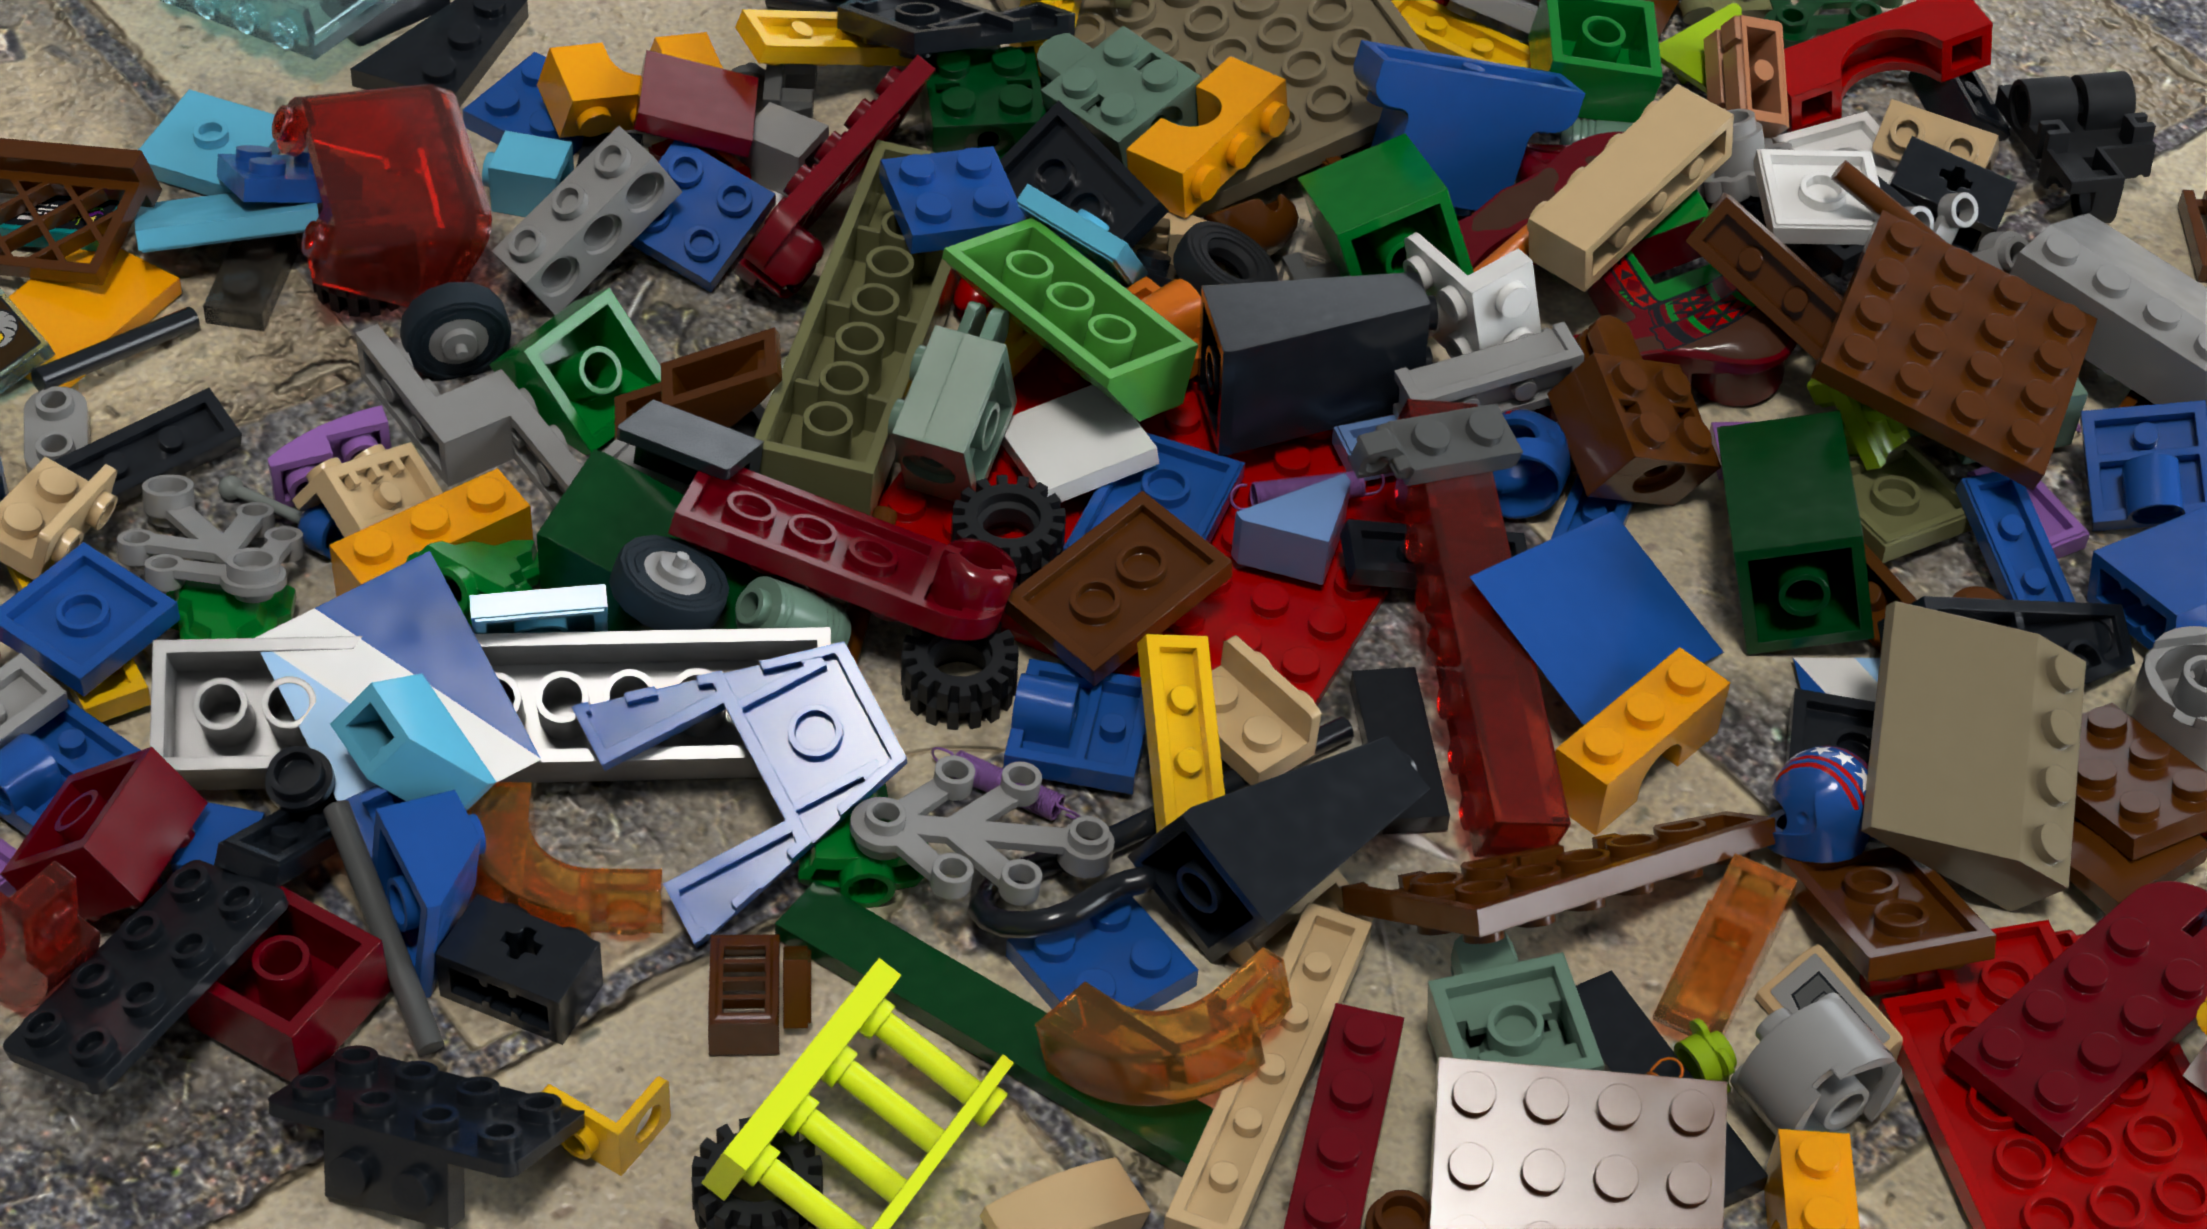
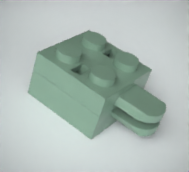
[1037,26,1202,169]
[888,301,1017,502]
[1427,932,1605,1071]

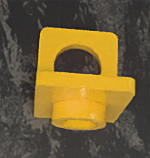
[541,1076,671,1176]

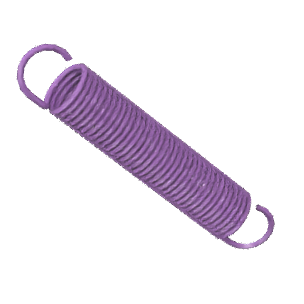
[1230,471,1385,511]
[931,747,1081,821]

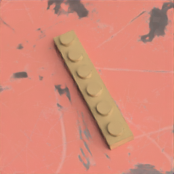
[1164,902,1372,1229]

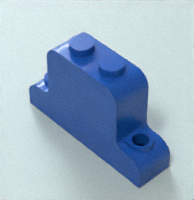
[1353,40,1586,216]

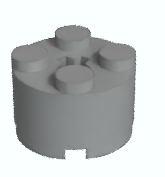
[2125,626,2207,772]
[1730,992,1903,1139]

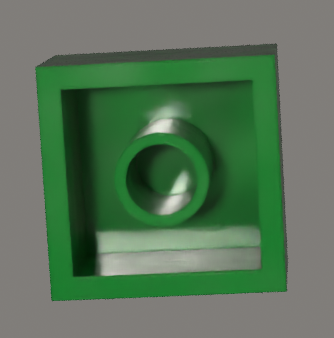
[1528,0,1663,123]

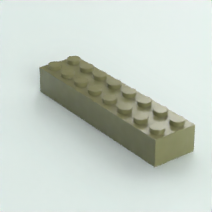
[754,140,961,516]

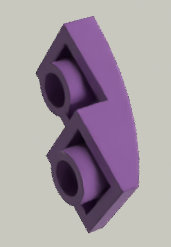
[267,405,391,507]

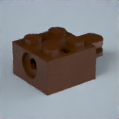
[1547,315,1721,506]

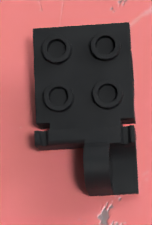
[1995,71,2156,223]

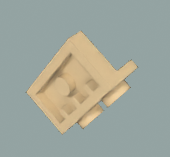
[1872,99,1999,171]
[292,442,443,538]
[0,457,118,580]
[1212,635,1321,785]

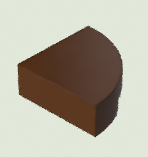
[783,946,811,1029]

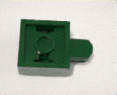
[920,45,1046,159]

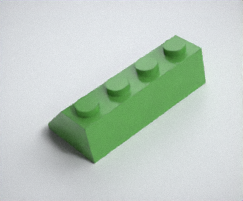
[942,217,1198,422]

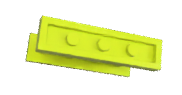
[701,958,1014,1229]

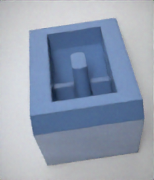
[1231,473,1351,585]

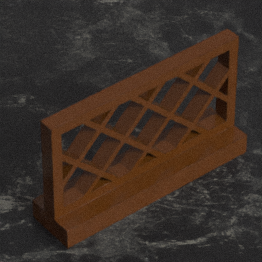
[0,138,162,285]
[1686,193,1843,361]

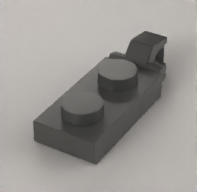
[1347,403,1523,486]

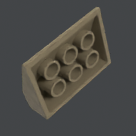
[1861,601,2086,912]

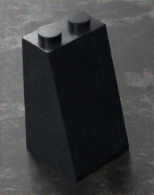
[1197,272,1438,456]
[1127,736,1431,963]

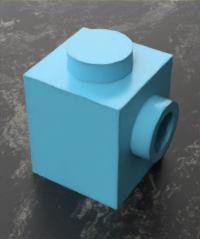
[482,130,574,217]

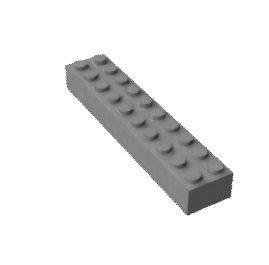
[150,627,831,790]

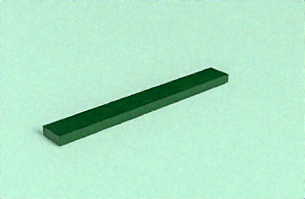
[775,880,1213,1176]

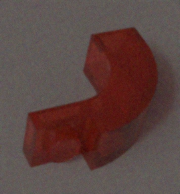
[0,860,100,1008]

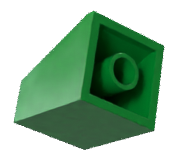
[1298,133,1474,277]

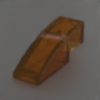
[1653,853,1798,1036]

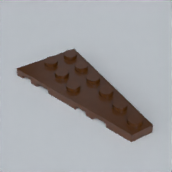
[1341,811,1776,944]

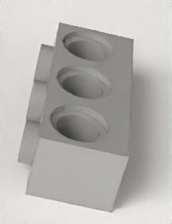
[492,126,683,315]

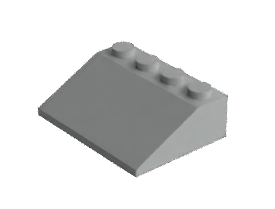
[2010,213,2207,407]

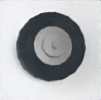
[400,282,511,381]
[609,535,730,630]

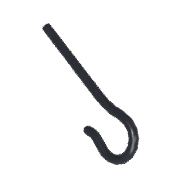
[968,716,1354,939]

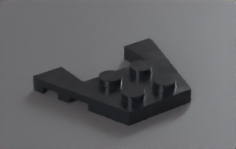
[837,0,1075,59]

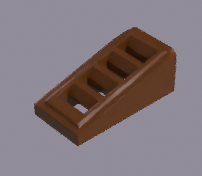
[708,934,780,1055]

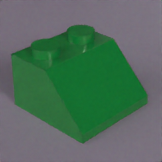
[489,288,661,456]

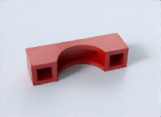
[1784,0,1993,133]

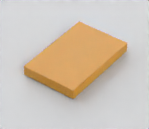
[5,248,182,388]

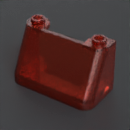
[272,84,492,307]

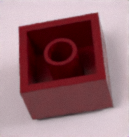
[0,747,208,929]
[187,886,391,1082]

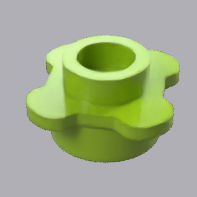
[1674,1018,1737,1094]

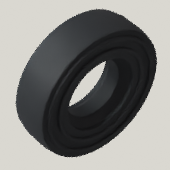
[1173,221,1278,296]

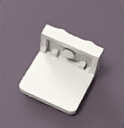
[1403,232,1541,358]

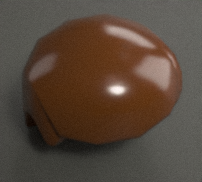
[1204,194,1299,256]

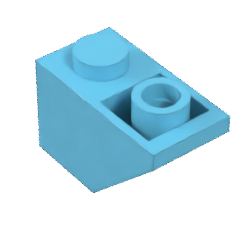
[330,673,496,811]

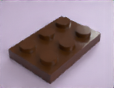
[1005,491,1232,686]
[2074,703,2207,861]
[1780,841,1996,982]

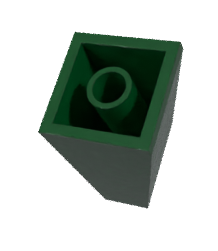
[1717,410,1874,655]
[536,449,812,631]

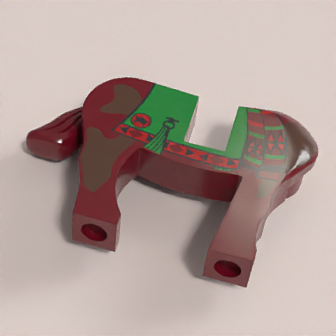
[1458,132,1797,422]

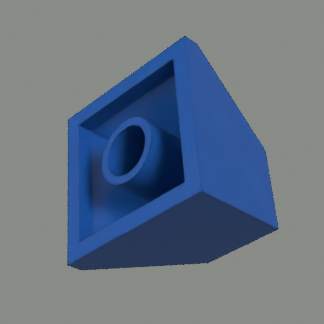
[372,790,486,998]

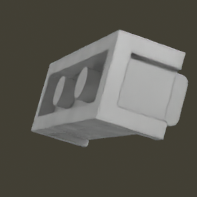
[1393,322,1584,420]

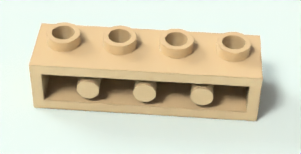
[1527,84,1734,292]

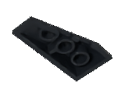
[1877,596,2135,685]

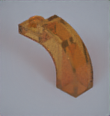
[467,782,664,940]
[1035,947,1293,1106]

